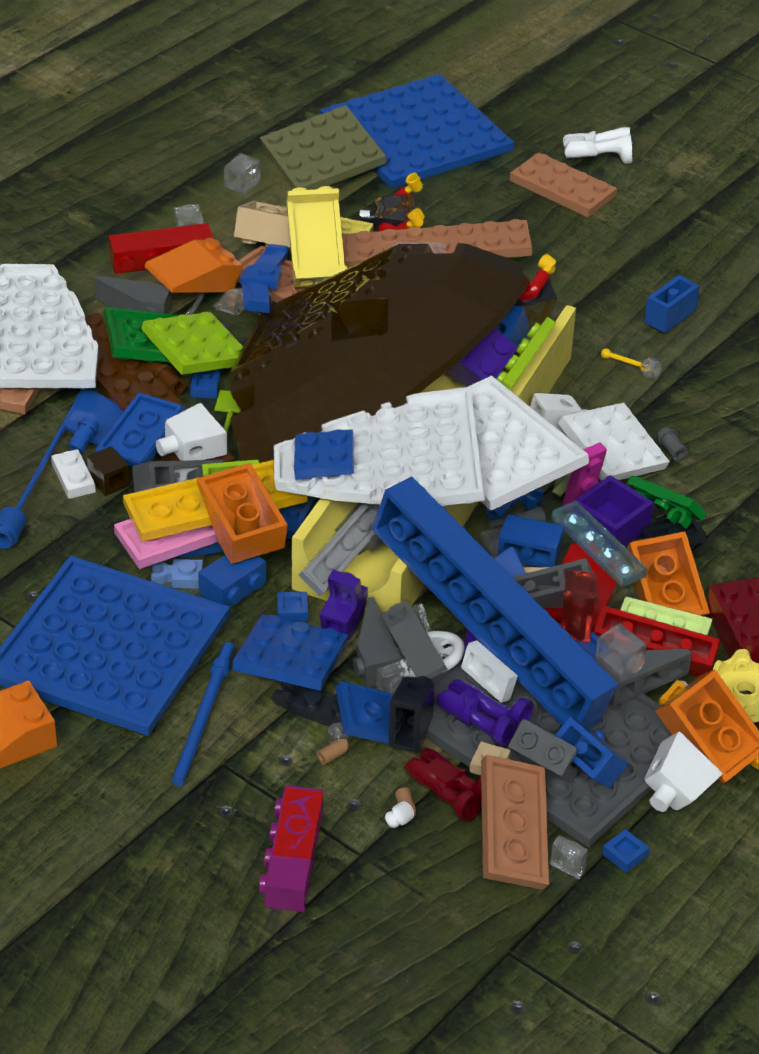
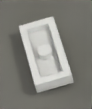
[51,449,96,499]
[461,640,518,703]

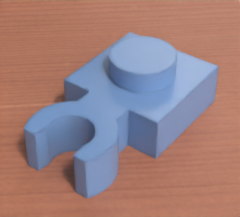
[151,559,203,589]

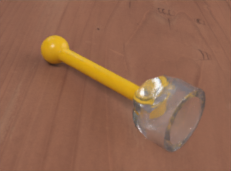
[601,348,663,380]

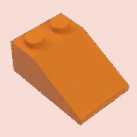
[144,238,243,293]
[197,463,288,564]
[623,531,710,616]
[655,669,759,783]
[0,680,57,768]

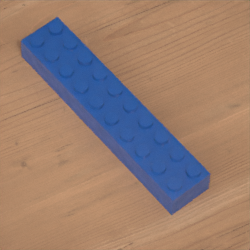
[371,476,619,728]

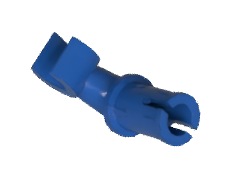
[485,488,543,520]

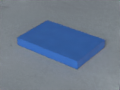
[95,392,186,467]

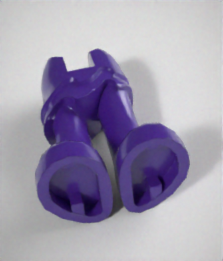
[437,679,533,748]

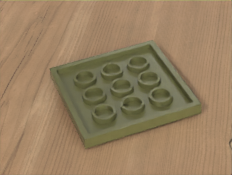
[260,105,387,190]

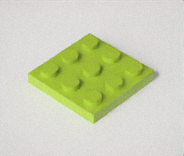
[142,312,243,375]

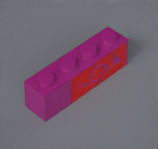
[259,785,324,912]

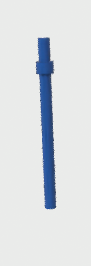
[172,642,235,786]

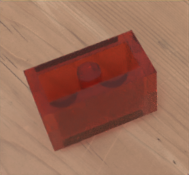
[561,570,597,642]

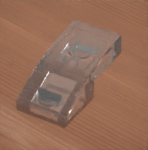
[215,288,273,316]

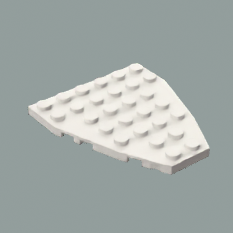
[0,264,99,389]
[274,387,485,507]

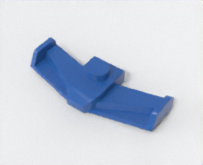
[240,244,289,313]

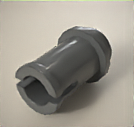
[657,427,688,461]

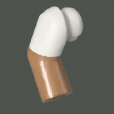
[385,787,416,828]

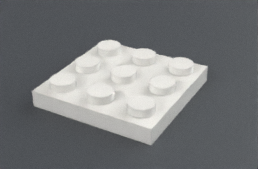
[558,403,670,481]

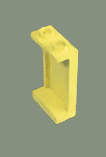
[286,186,347,287]

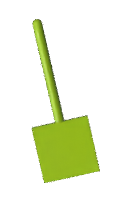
[215,390,241,434]

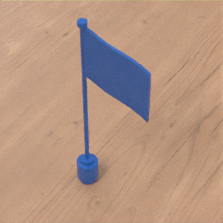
[0,388,123,549]

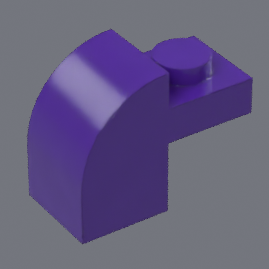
[319,569,368,641]

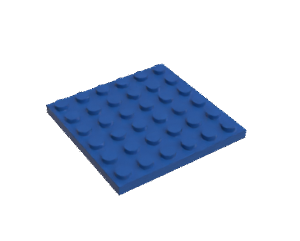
[320,74,514,189]
[0,555,230,736]

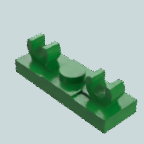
[627,475,707,529]

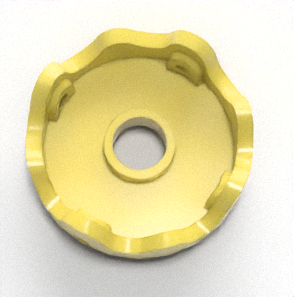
[712,649,759,723]

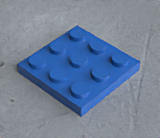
[232,614,348,691]

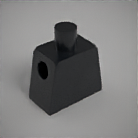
[389,676,434,753]

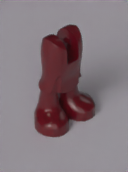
[404,748,482,822]

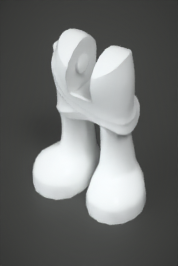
[563,127,632,164]

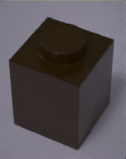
[87,446,130,496]

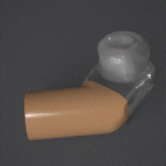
[316,722,349,765]

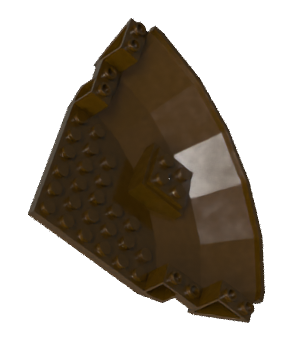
[230,243,529,463]

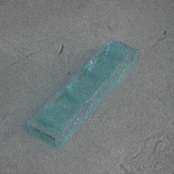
[552,501,647,587]

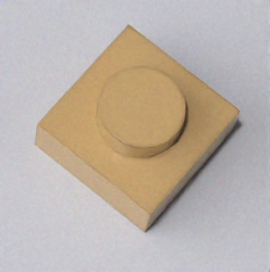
[470,742,511,775]

